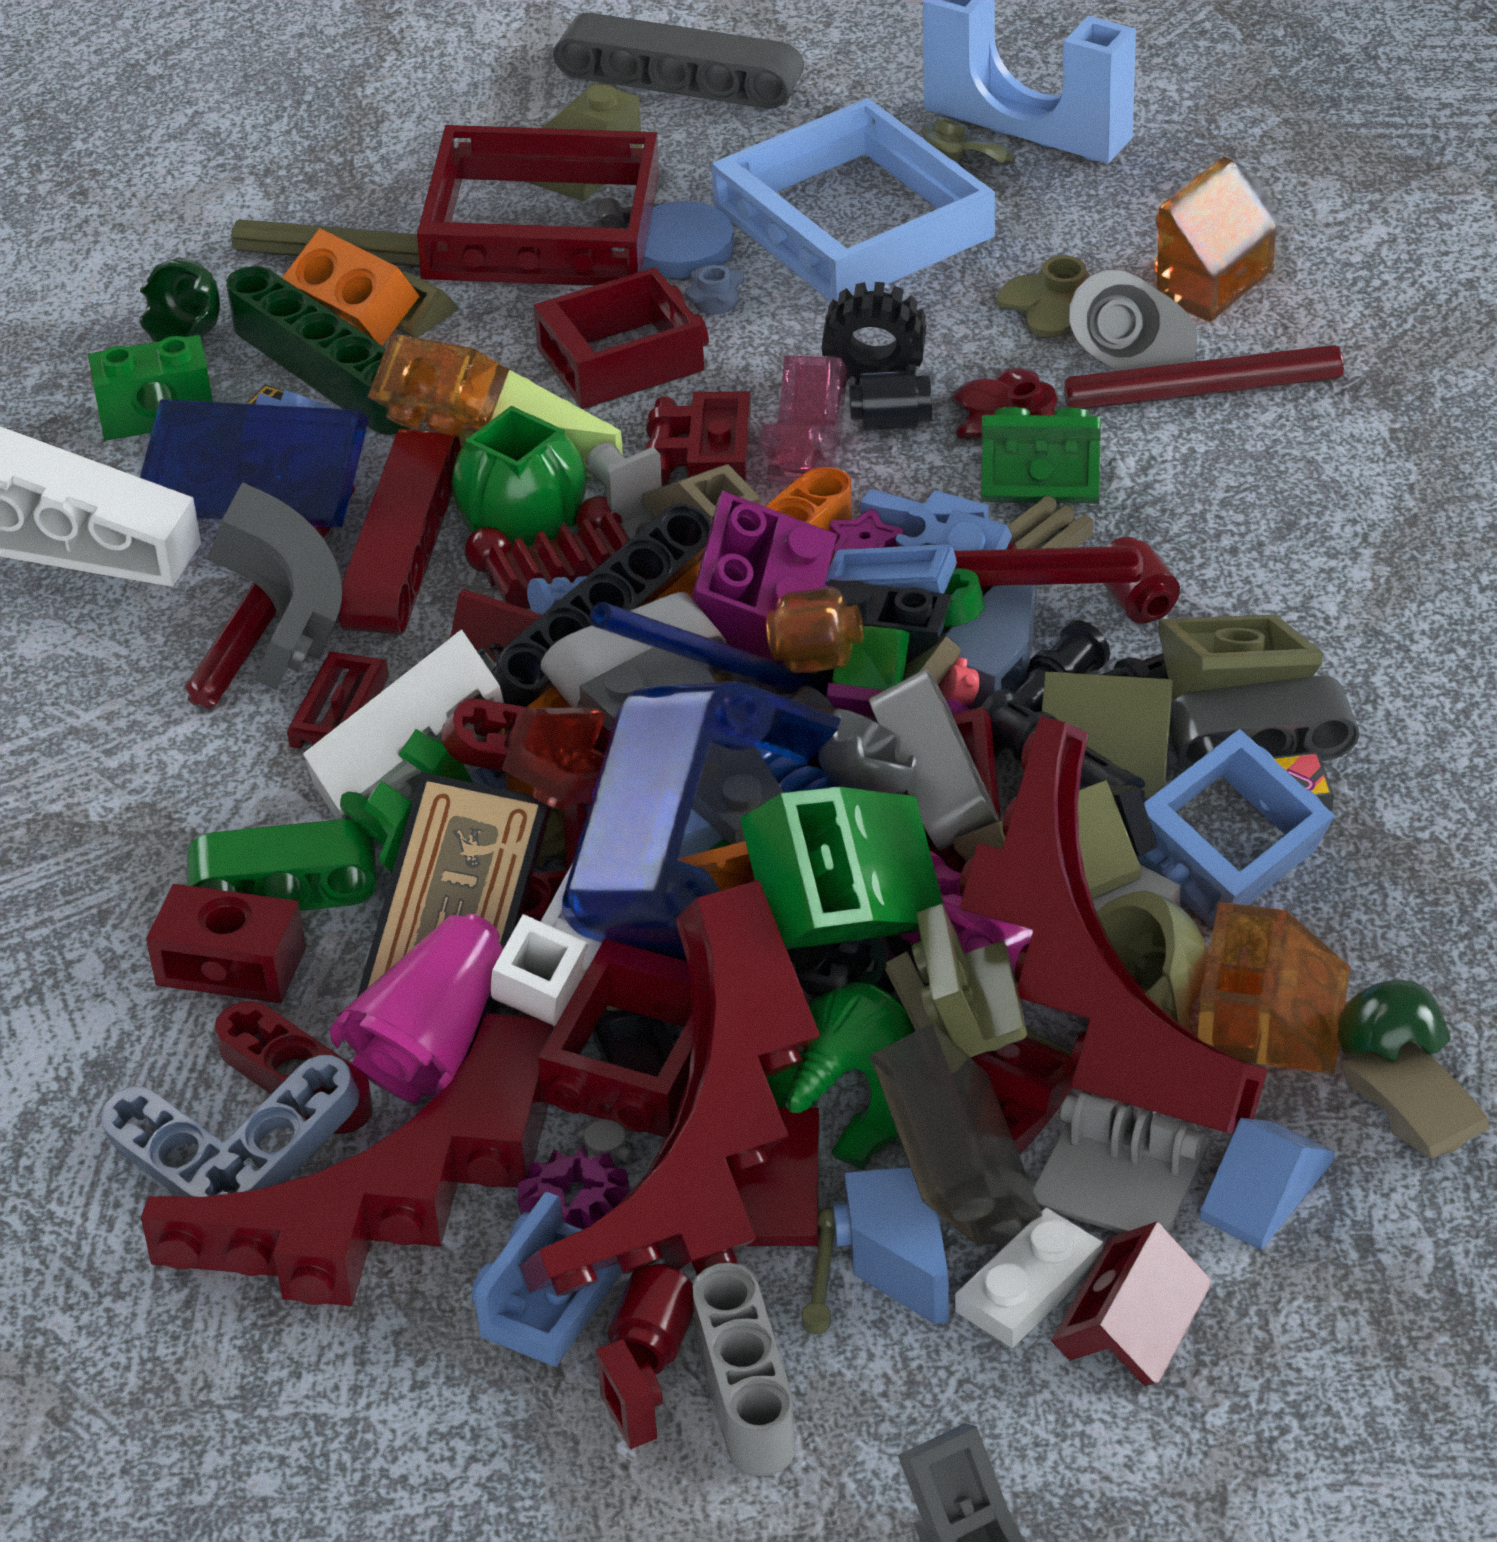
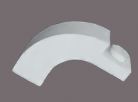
[491,859,636,1026]

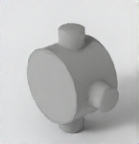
[578,1119,634,1167]

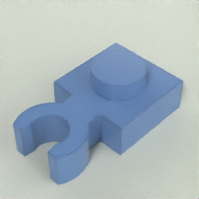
[895,506,1012,588]

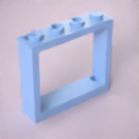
[711,98,997,302]

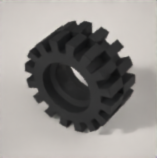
[821,282,927,385]

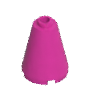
[329,914,503,1104]

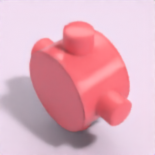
[939,658,979,706]

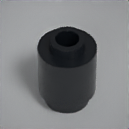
[849,370,932,431]

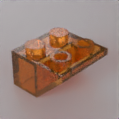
[1154,156,1276,322]
[1198,902,1351,1074]

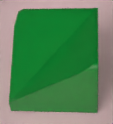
[832,624,910,690]

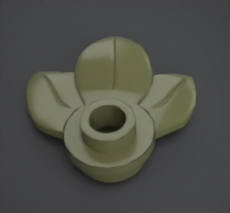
[921,117,1016,163]
[997,255,1090,338]

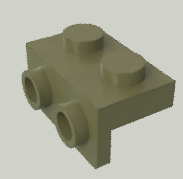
[912,904,1027,1060]

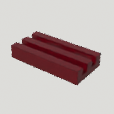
[287,651,389,749]

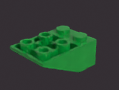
[740,787,944,950]

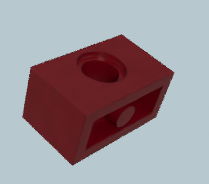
[146,884,306,1004]

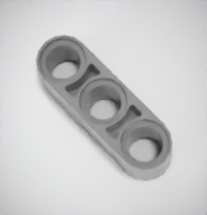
[541,592,726,718]
[869,669,999,851]
[693,1263,795,1476]

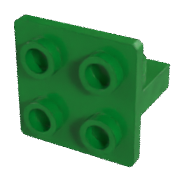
[981,407,1101,504]

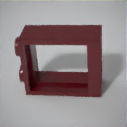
[533,267,709,409]
[538,939,694,1138]

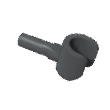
[594,198,663,229]

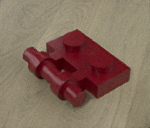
[644,391,751,485]

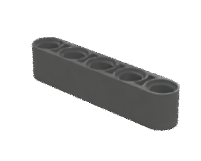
[553,13,804,108]

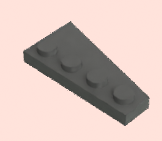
[579,631,784,845]

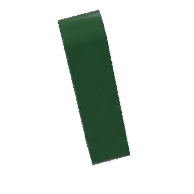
[226,266,418,435]

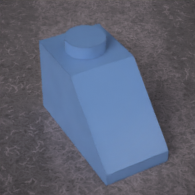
[832,1167,949,1324]

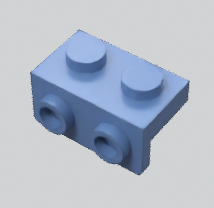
[472,1192,622,1367]

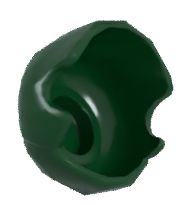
[139,257,220,342]
[1337,979,1451,1062]

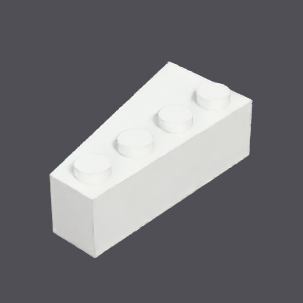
[0,426,201,587]

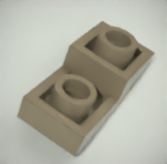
[1342,1041,1490,1159]

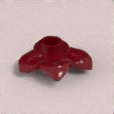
[951,368,1057,438]

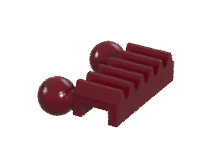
[465,496,636,609]

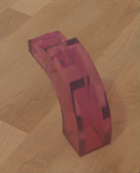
[761,355,847,484]

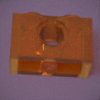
[368,333,509,437]

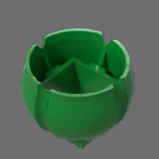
[452,406,586,547]

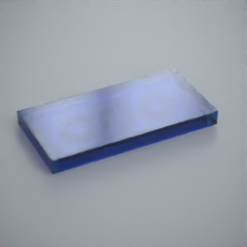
[140,399,369,528]

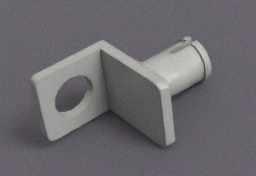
[586,443,662,539]

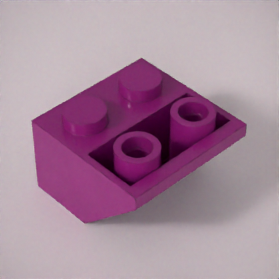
[692,491,837,669]

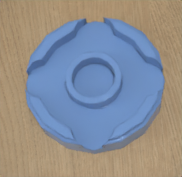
[642,201,735,279]

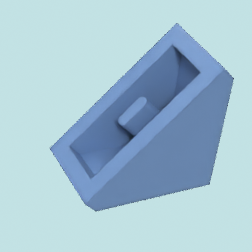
[1200,1118,1335,1250]

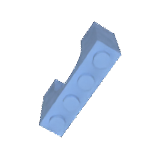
[923,0,1136,164]

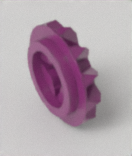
[518,1145,630,1230]

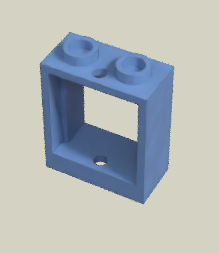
[1137,729,1335,932]

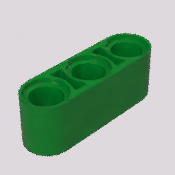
[187,819,377,911]

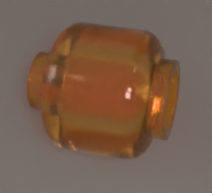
[766,586,863,674]

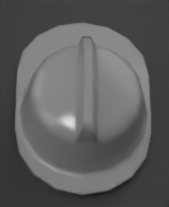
[1069,270,1197,371]

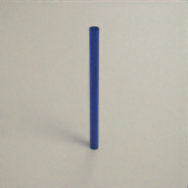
[590,602,832,698]

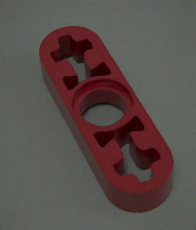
[215,1001,373,1134]

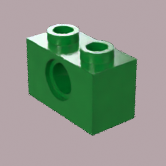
[88,335,216,441]

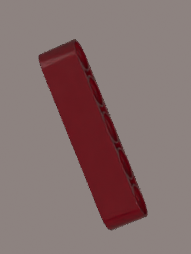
[338,429,461,634]

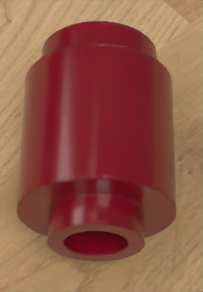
[1103,537,1180,623]
[608,1264,694,1375]

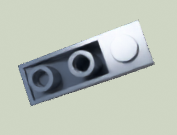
[938,585,1037,709]

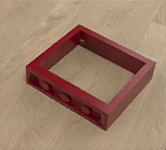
[417,125,659,286]

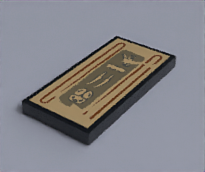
[357,772,552,1055]

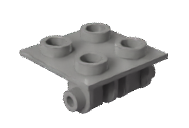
[1027,1091,1210,1234]

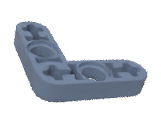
[100,1055,360,1197]

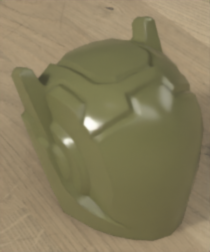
[1097,890,1209,1031]

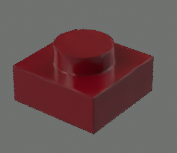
[596,1339,663,1449]

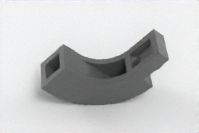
[207,482,342,690]
[898,1423,1026,1542]

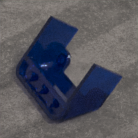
[562,682,841,961]

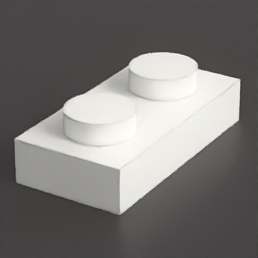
[955,1207,1103,1348]

